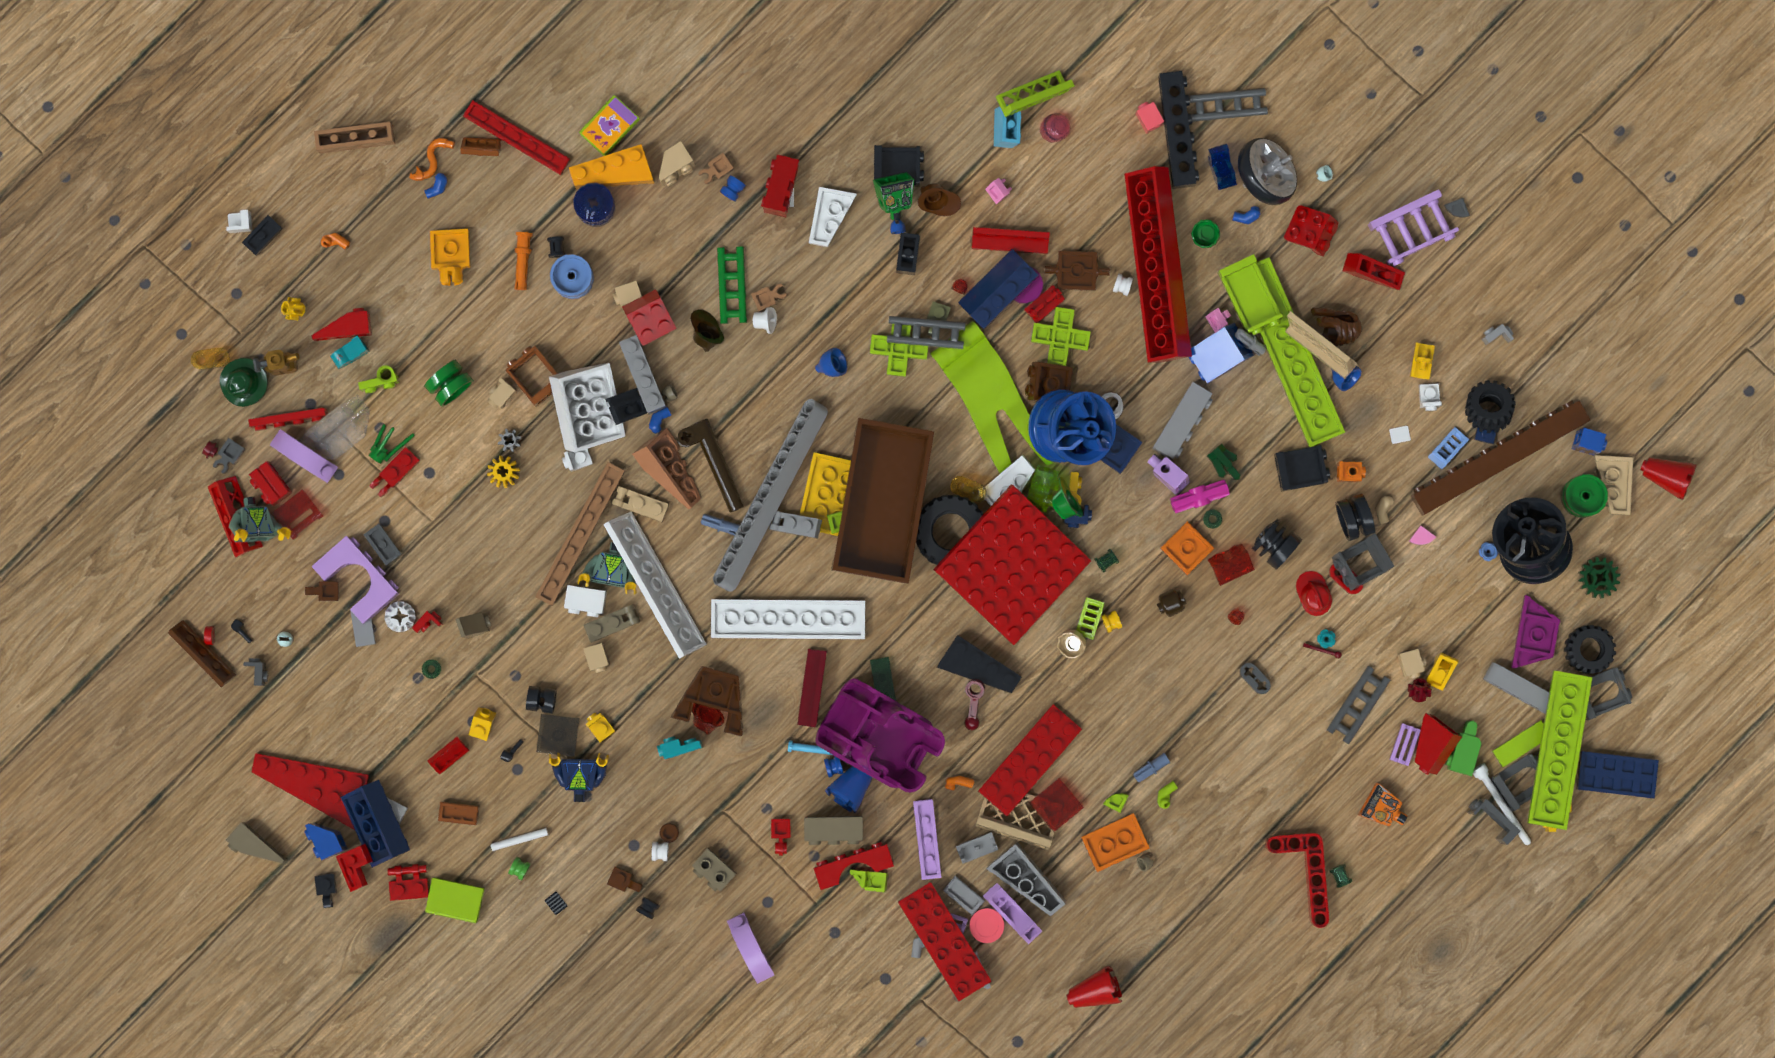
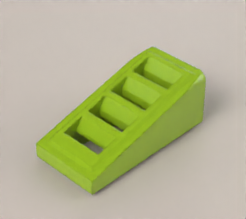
[1076,597,1105,640]

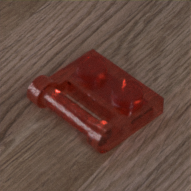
[273,489,324,540]

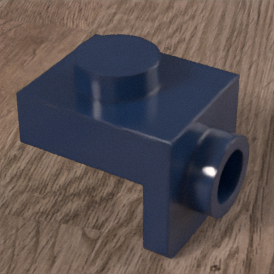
[1064,505,1092,528]

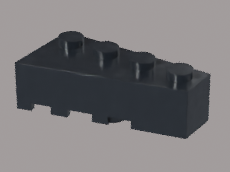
[936,635,1022,693]

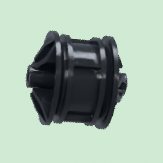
[1492,497,1573,584]

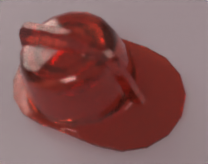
[692,703,724,735]

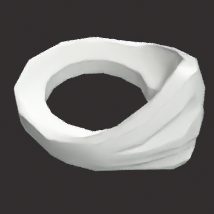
[1102,392,1123,419]

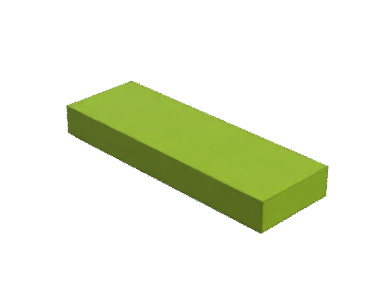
[1492,720,1544,767]

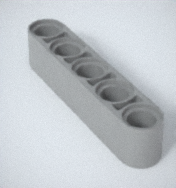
[1483,662,1549,714]

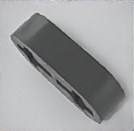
[1239,663,1271,694]

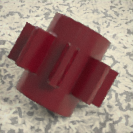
[1408,678,1432,702]

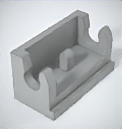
[956,832,998,864]

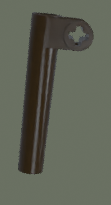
[677,418,744,513]

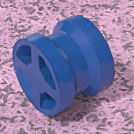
[824,756,843,778]

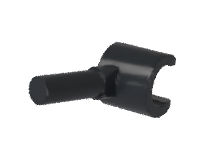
[231,619,253,643]
[500,739,523,762]

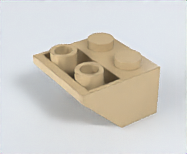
[659,141,695,187]

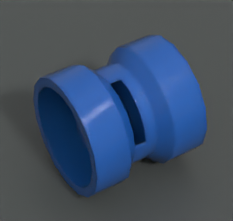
[720,175,746,202]

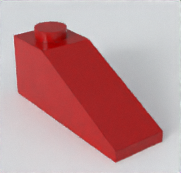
[1342,253,1405,290]
[311,308,372,341]

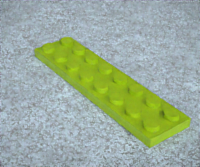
[1527,670,1593,830]

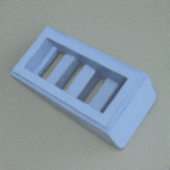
[1428,427,1469,469]

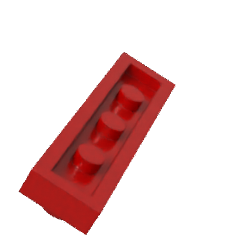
[248,408,328,431]

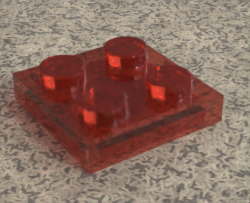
[1029,778,1084,832]

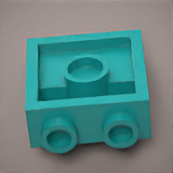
[657,736,703,759]

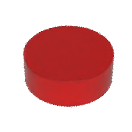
[204,626,215,645]

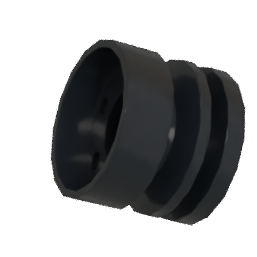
[1251,518,1302,570]

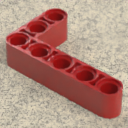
[1265,833,1329,928]

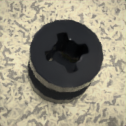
[636,897,660,919]

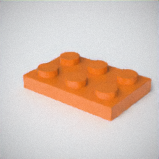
[1081,813,1150,872]

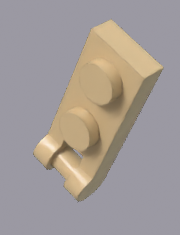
[612,486,669,522]

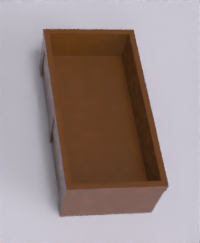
[831,418,934,584]

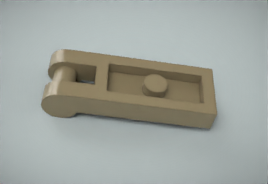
[583,604,640,643]

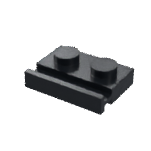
[605,388,647,425]

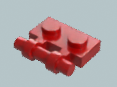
[387,863,429,901]

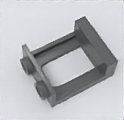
[1332,533,1394,591]
[1585,667,1632,720]
[1490,754,1538,811]
[1467,798,1520,845]

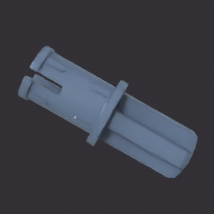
[701,514,740,536]
[1133,753,1170,782]

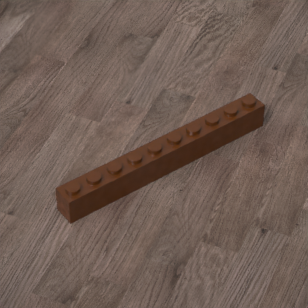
[1411,400,1591,516]

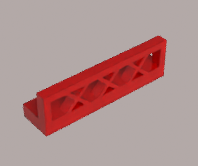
[972,227,1050,254]
[208,476,263,558]

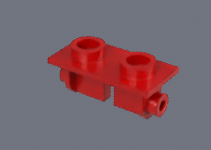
[1024,285,1065,323]

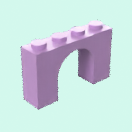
[312,536,399,624]

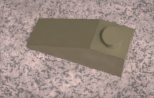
[455,612,491,639]
[226,822,287,863]

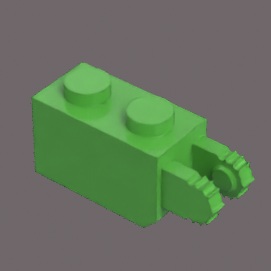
[1445,721,1481,776]

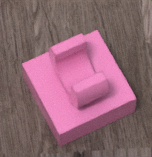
[985,178,1012,204]
[1205,308,1231,333]

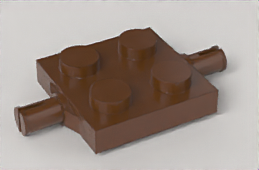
[1044,251,1110,291]

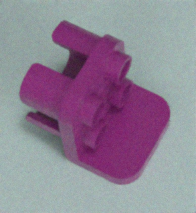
[815,678,945,793]

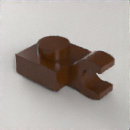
[305,581,339,601]
[607,866,643,892]

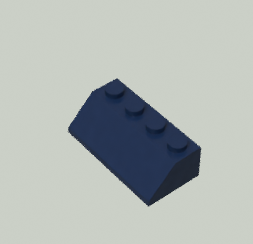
[958,249,1039,330]
[341,780,410,868]

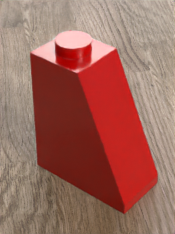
[1414,713,1462,775]

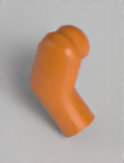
[320,233,351,250]
[945,775,974,790]

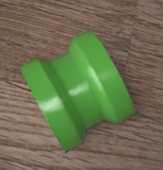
[508,857,531,881]

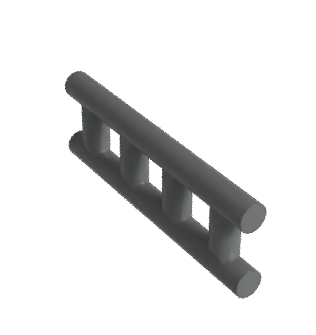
[1189,88,1268,122]
[887,316,966,349]
[1327,666,1391,744]

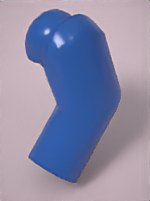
[424,173,447,199]
[1232,206,1260,224]
[649,407,672,434]

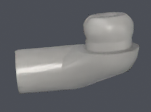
[911,936,925,958]

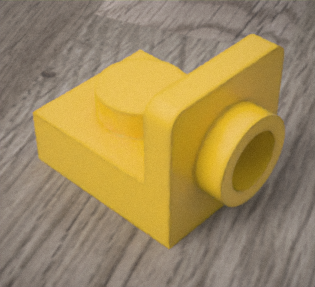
[585,712,615,743]

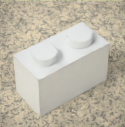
[564,585,607,617]

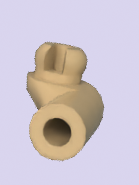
[1376,496,1394,524]

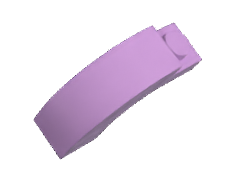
[270,429,338,483]
[983,883,1042,944]
[727,913,774,984]

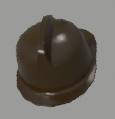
[690,310,724,352]

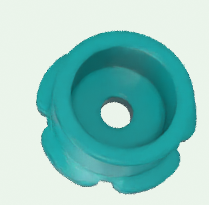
[1317,629,1336,648]

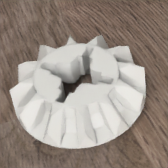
[384,601,415,632]

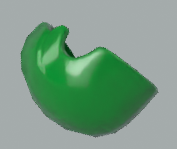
[1191,219,1220,248]

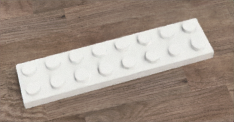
[604,512,707,659]
[711,599,865,639]

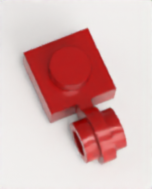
[771,819,790,856]

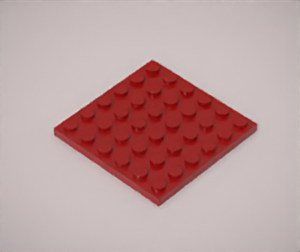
[933,484,1091,645]

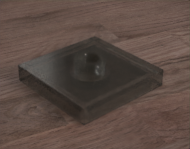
[536,714,580,757]

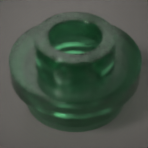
[1203,509,1222,529]
[422,660,441,679]

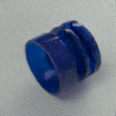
[573,183,616,227]

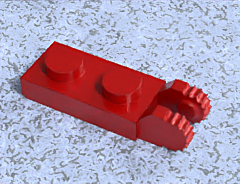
[369,447,420,497]

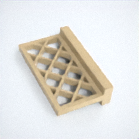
[1285,311,1357,379]
[975,794,1063,850]

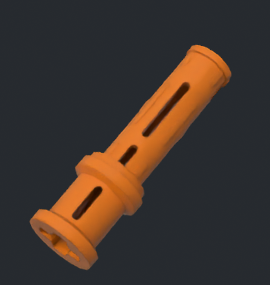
[514,232,533,291]

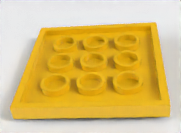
[800,452,851,536]

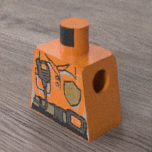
[1358,783,1408,826]

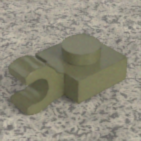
[927,301,951,336]

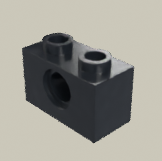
[896,232,920,275]

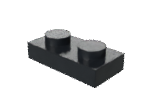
[242,215,283,256]

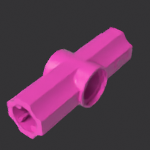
[1170,479,1230,514]

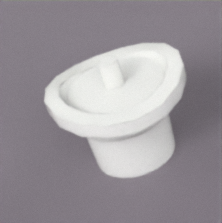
[753,307,777,334]

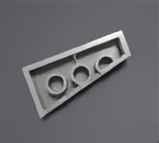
[986,842,1067,916]

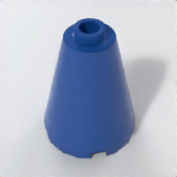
[825,766,873,813]

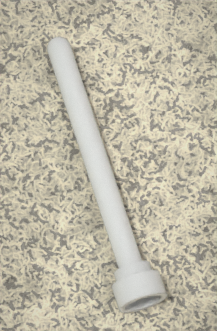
[1473,763,1531,845]

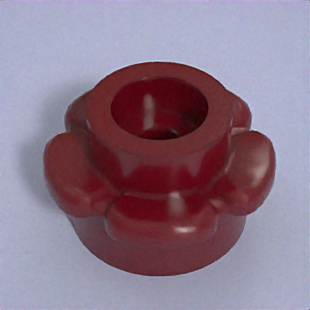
[202,440,219,459]

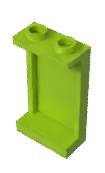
[1218,254,1284,336]

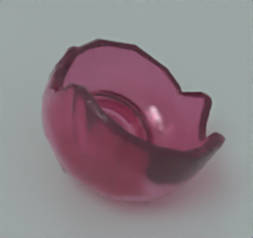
[1040,113,1071,143]

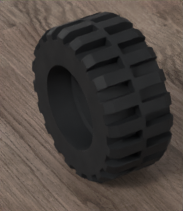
[916,494,983,565]

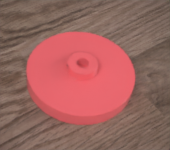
[969,908,1004,943]

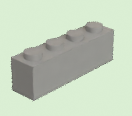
[619,335,666,415]
[1152,382,1213,461]

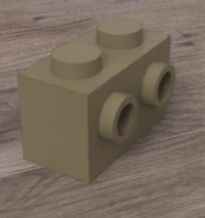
[692,848,737,892]

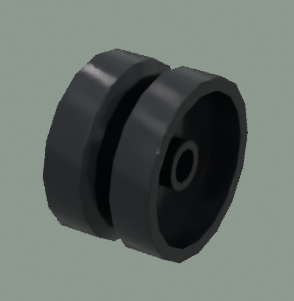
[1335,493,1375,541]

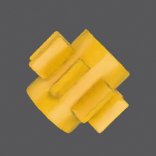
[281,297,305,321]

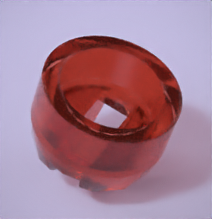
[951,279,968,295]
[1228,608,1245,625]

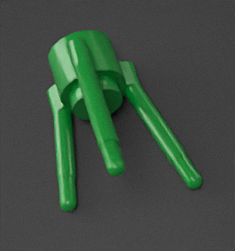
[369,424,415,464]

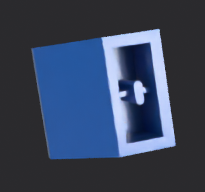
[304,823,348,860]

